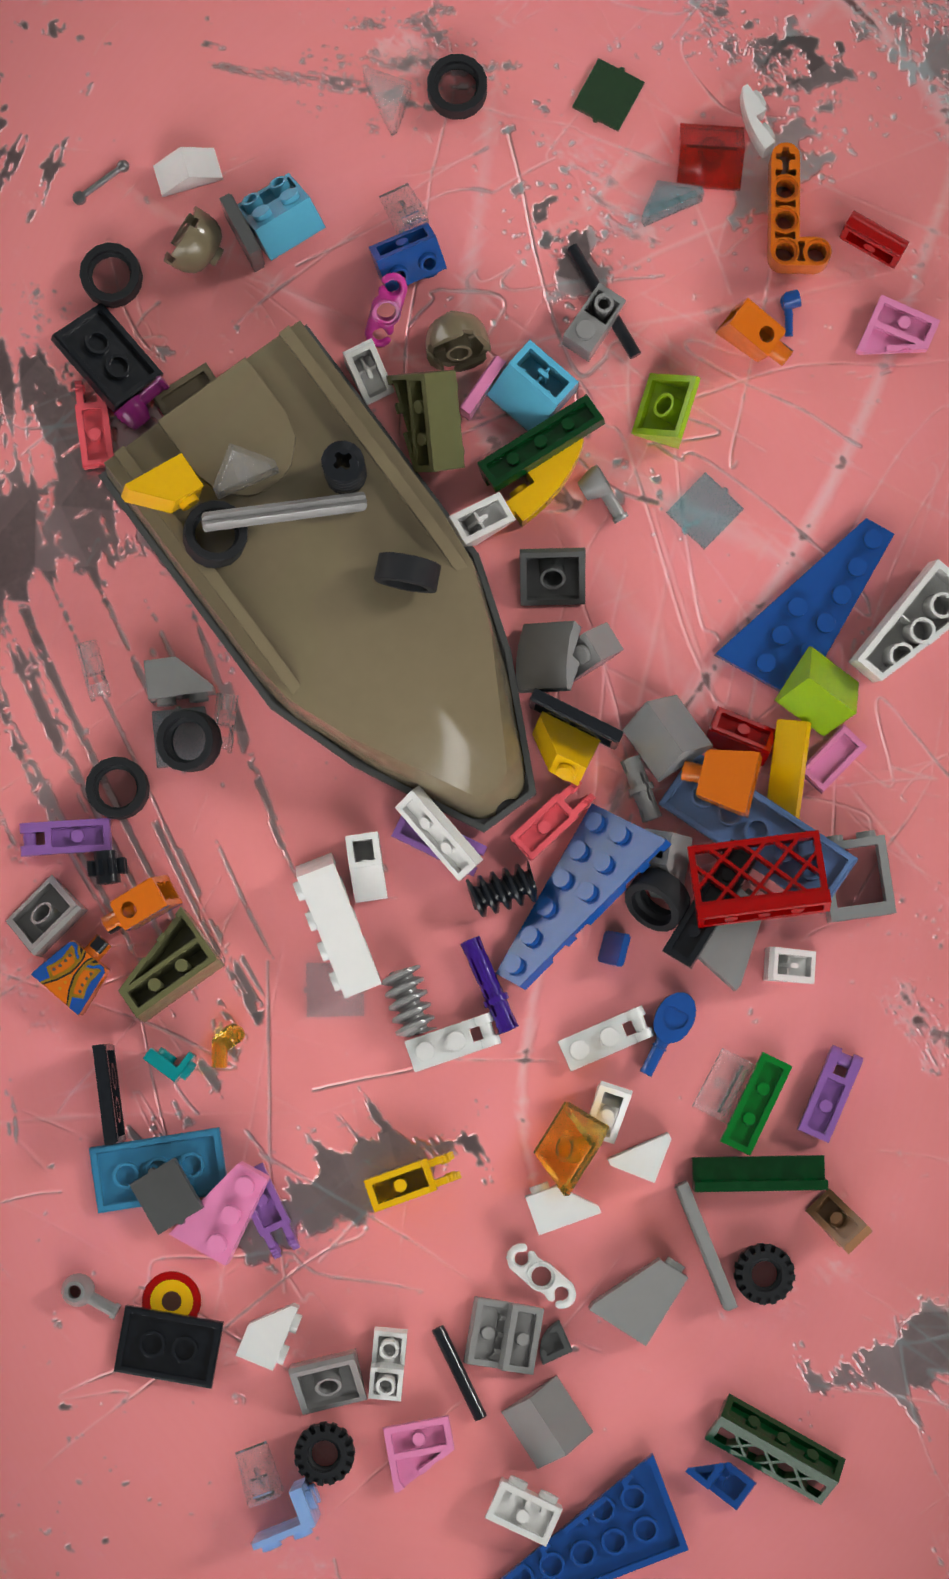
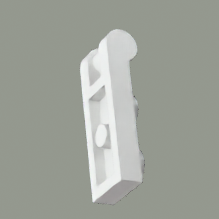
[558,1005,655,1071]
[404,1012,502,1072]

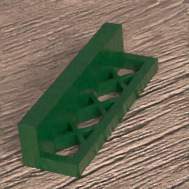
[477,394,605,492]
[692,1155,828,1192]
[705,1393,846,1505]

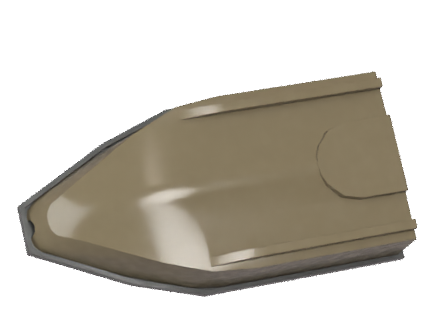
[98,321,536,833]

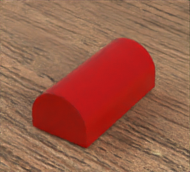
[839,210,910,269]

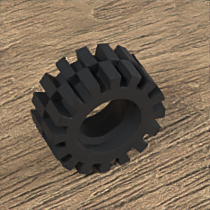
[733,1243,796,1305]
[294,1421,355,1486]

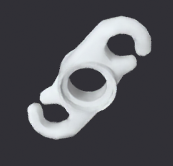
[506,1243,577,1309]

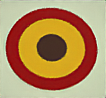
[142,1271,201,1317]

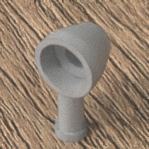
[578,464,629,524]
[61,1273,121,1319]

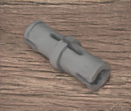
[620,755,662,823]

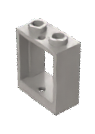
[826,830,897,923]

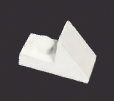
[583,1081,633,1144]

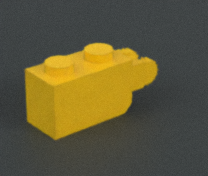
[363,1151,462,1213]

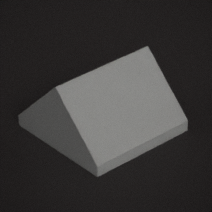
[623,695,713,782]
[6,875,88,957]
[288,1348,367,1415]
[501,1375,593,1469]

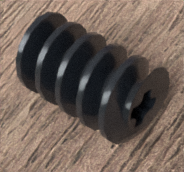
[321,441,367,494]
[466,861,537,917]

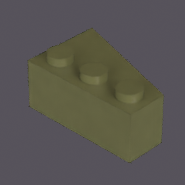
[386,370,465,472]
[118,907,225,1023]

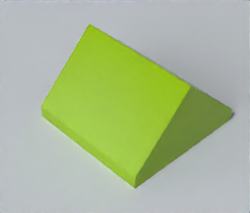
[631,373,701,449]
[774,646,859,736]

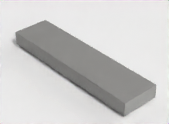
[675,1180,738,1311]

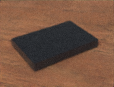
[51,303,163,412]
[529,688,624,750]
[92,1044,126,1145]
[114,1304,224,1389]

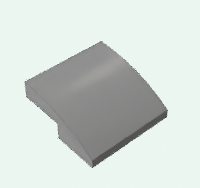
[516,621,582,693]
[463,1296,544,1375]

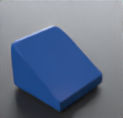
[598,930,631,967]

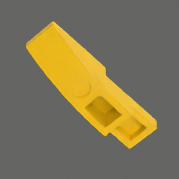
[506,438,584,527]

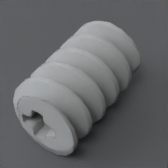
[381,965,437,1037]

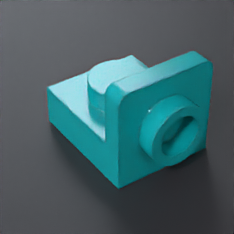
[143,1047,197,1082]

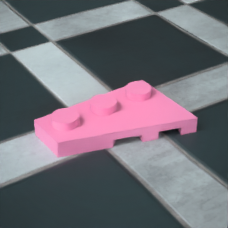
[169,1161,271,1266]

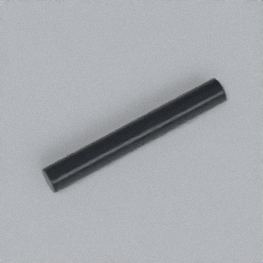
[432,1325,487,1421]

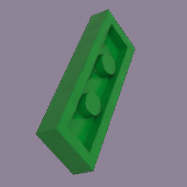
[720,1052,793,1156]

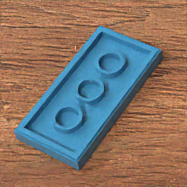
[89,1127,227,1213]

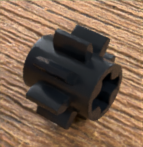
[86,850,128,885]

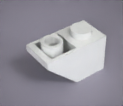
[345,831,388,903]
[236,1303,303,1371]

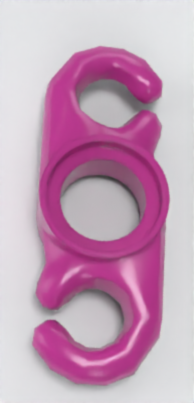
[365,272,408,348]

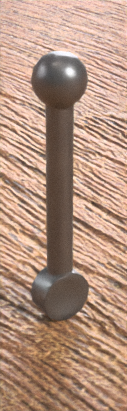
[73,160,129,205]

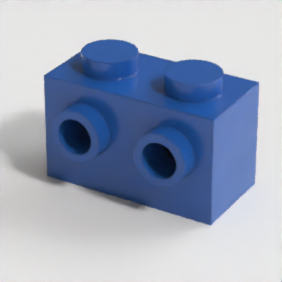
[368,222,447,292]

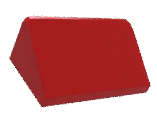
[706,706,776,766]

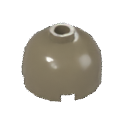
[164,206,224,273]
[425,311,491,372]

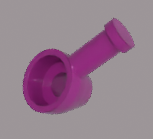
[114,375,170,430]

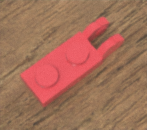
[74,380,114,470]
[509,781,596,862]

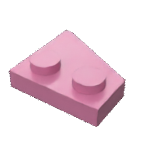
[855,295,941,355]
[383,1415,455,1493]

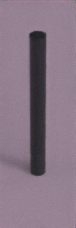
[566,243,641,359]

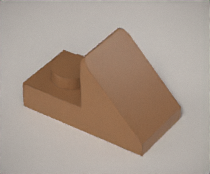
[805,1188,873,1254]

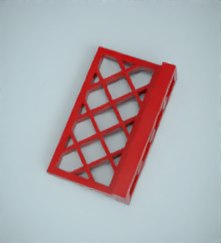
[687,830,832,928]

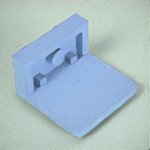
[251,1477,321,1552]

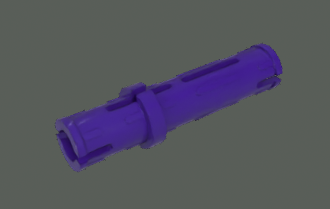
[460,936,519,1035]

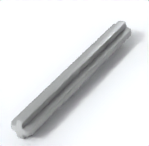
[201,492,367,532]

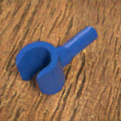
[780,290,802,337]

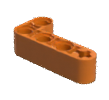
[767,142,832,274]

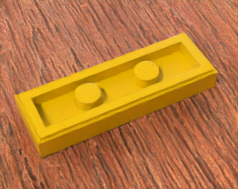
[767,719,811,819]

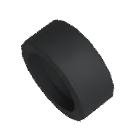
[427,54,487,120]
[79,242,143,308]
[183,500,248,568]
[374,552,441,593]
[156,709,222,772]
[85,757,150,820]
[625,868,690,932]

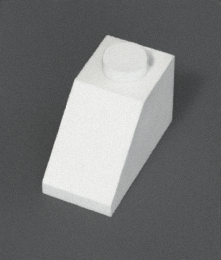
[525,1181,601,1235]

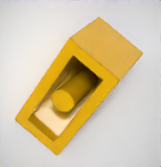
[121,453,204,513]
[532,711,601,786]

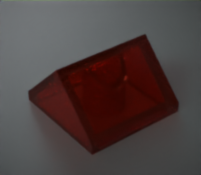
[676,123,745,191]

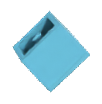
[237,173,326,261]
[487,340,579,431]

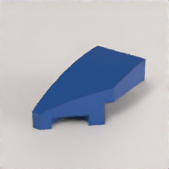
[685,1462,757,1510]

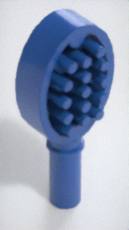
[640,992,696,1077]

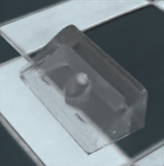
[692,1048,755,1124]

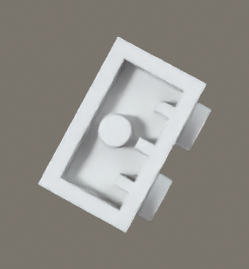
[485,1475,563,1547]

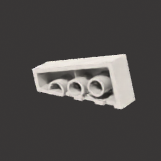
[848,559,949,683]
[293,852,382,998]

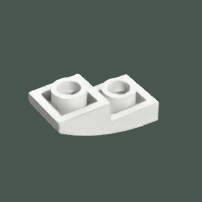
[740,84,775,158]
[368,1326,408,1402]

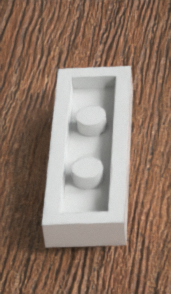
[395,785,484,881]

